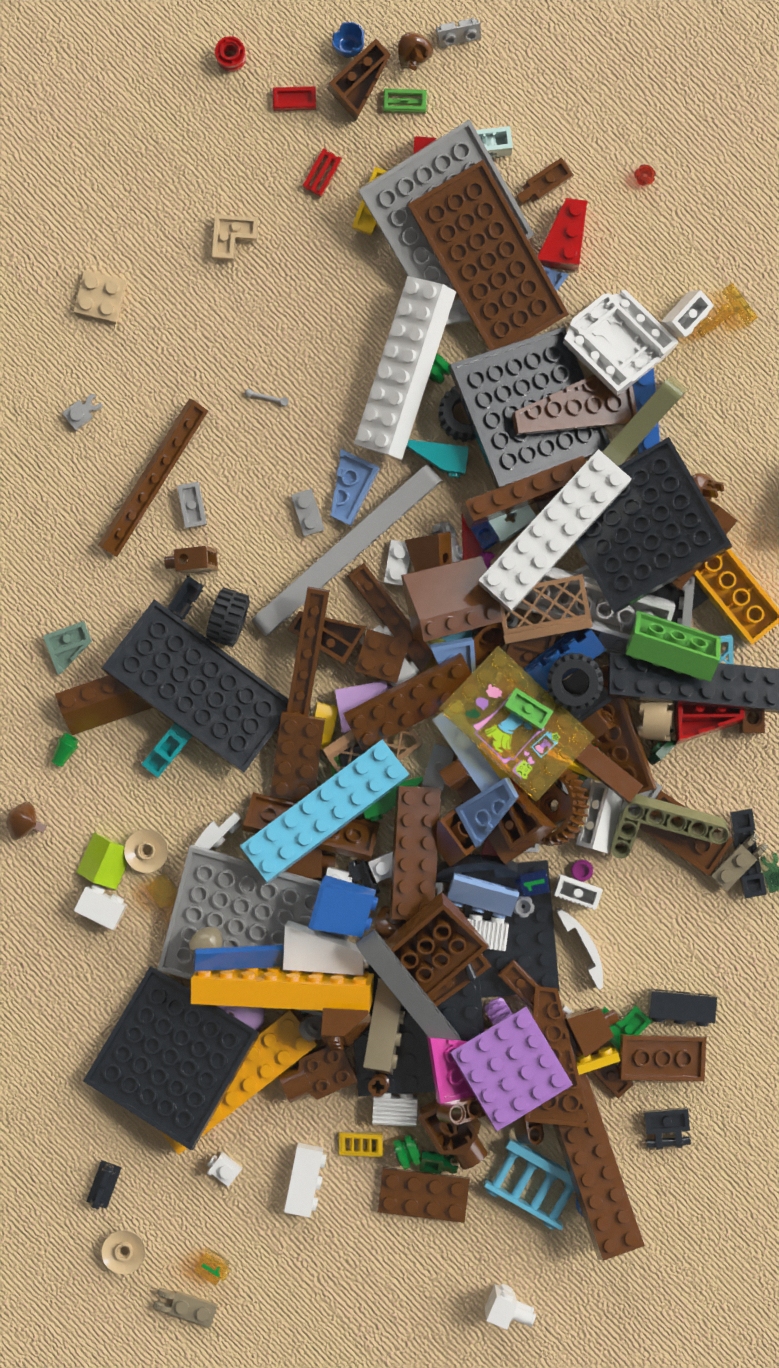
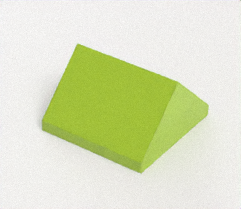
[77,832,128,890]

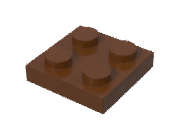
[355,629,410,683]

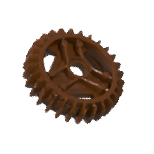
[518,764,589,846]

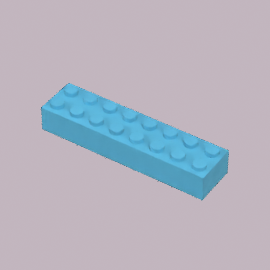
[240,739,409,884]

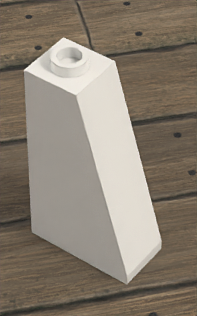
[283,921,369,975]

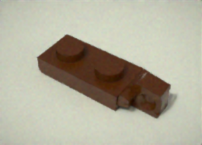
[516,157,574,206]

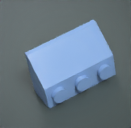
[447,873,519,919]

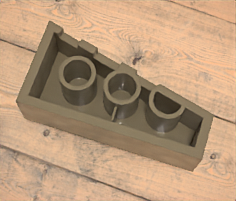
[363,978,405,1075]

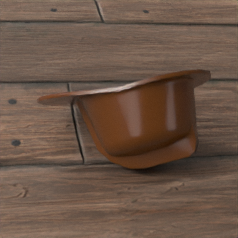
[472,622,509,665]

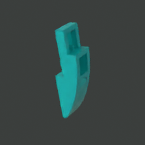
[141,723,192,778]

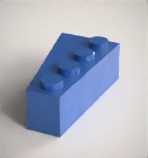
[511,628,606,700]

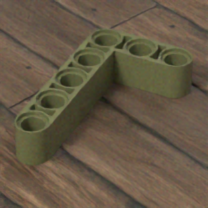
[602,375,688,466]
[611,794,729,859]

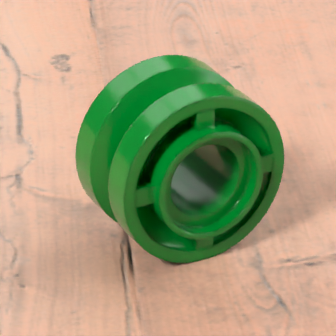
[429,353,450,385]
[393,1134,421,1170]

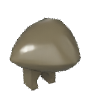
[189,927,223,955]

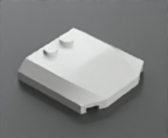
[563,290,679,395]

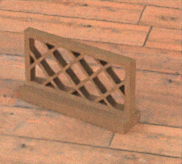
[500,574,593,644]
[321,727,423,773]

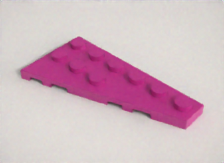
[427,1037,474,1104]

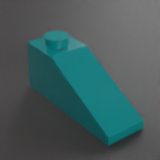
[406,440,469,479]

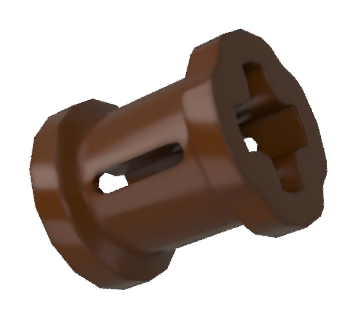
[368,1073,390,1097]

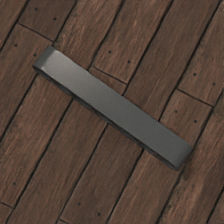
[356,930,462,1041]

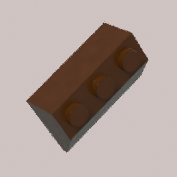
[321,1008,371,1050]

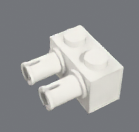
[485,1284,536,1330]

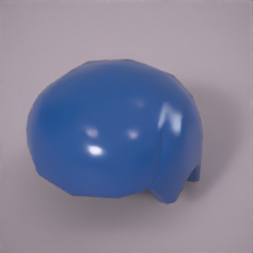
[332,22,365,58]

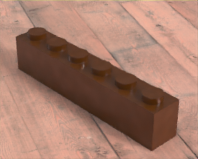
[461,456,586,528]

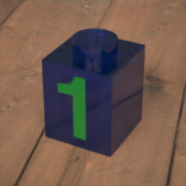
[515,869,550,897]

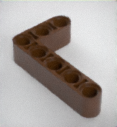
[439,759,524,864]
[437,1095,544,1145]

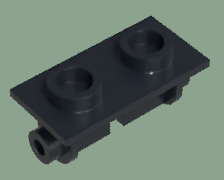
[167,575,204,620]
[348,859,380,899]
[86,1160,122,1209]

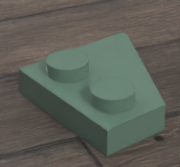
[43,620,92,675]

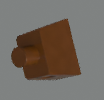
[405,532,452,571]
[164,546,219,573]
[286,848,335,879]
[564,1006,620,1057]

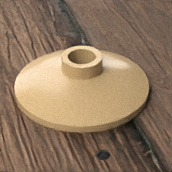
[124,829,168,873]
[102,1230,146,1275]

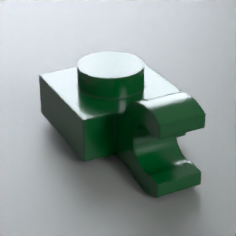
[647,729,678,765]
[419,1151,458,1174]

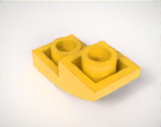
[313,702,338,750]

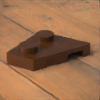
[505,634,557,667]

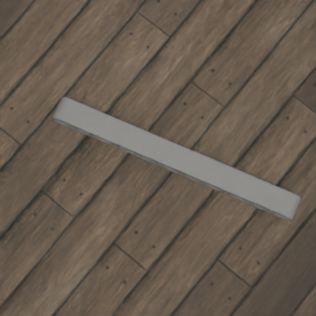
[251,464,442,637]

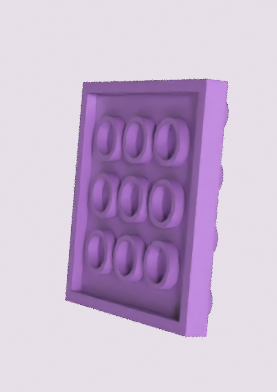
[450,1007,573,1132]

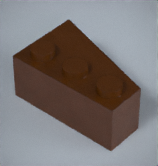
[327,39,391,121]
[288,611,367,665]
[498,784,557,851]

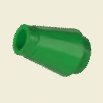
[51,733,79,767]

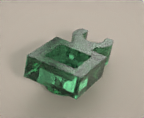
[760,852,779,893]

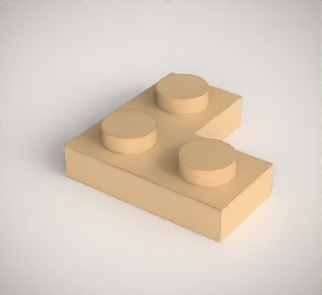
[212,214,259,261]

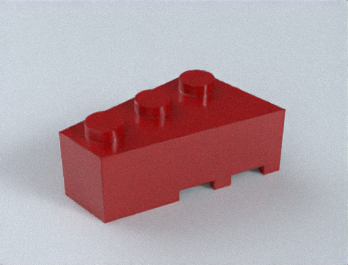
[538,198,588,271]
[675,703,745,745]

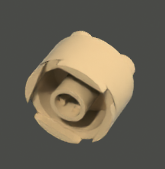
[639,700,675,741]

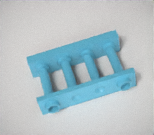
[483,1136,575,1230]

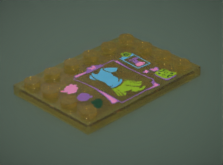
[439,646,595,801]

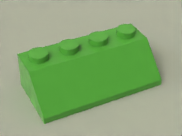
[626,610,721,682]

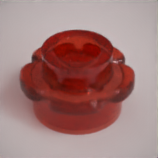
[634,164,656,186]

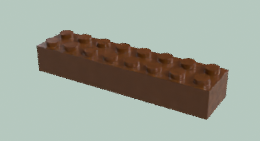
[553,1073,645,1261]

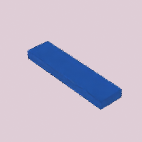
[193,945,284,971]

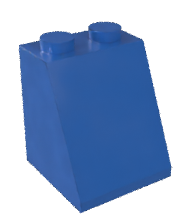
[308,875,378,937]

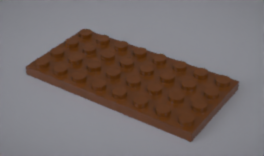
[407,160,569,351]

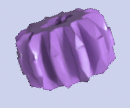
[485,997,513,1026]

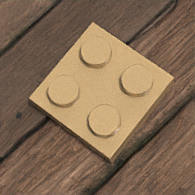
[74,270,127,324]

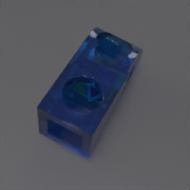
[463,516,499,552]

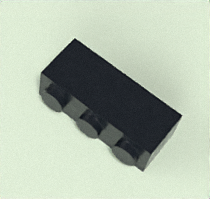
[647,988,717,1027]

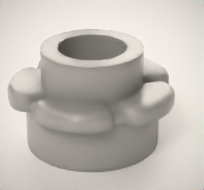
[513,896,534,917]

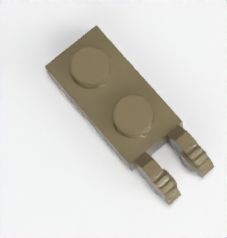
[711,833,768,891]
[153,1288,218,1328]

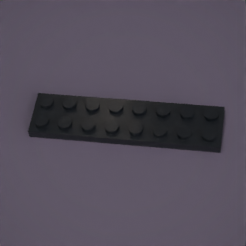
[608,653,779,713]

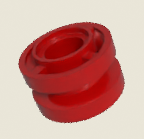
[215,36,246,72]

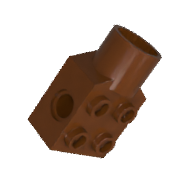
[278,1044,358,1103]
[418,1099,488,1170]

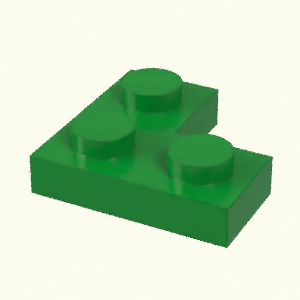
[601,1005,652,1051]

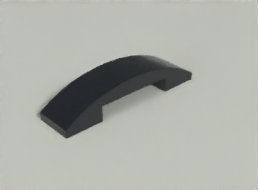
[730,808,767,898]
[436,854,518,882]

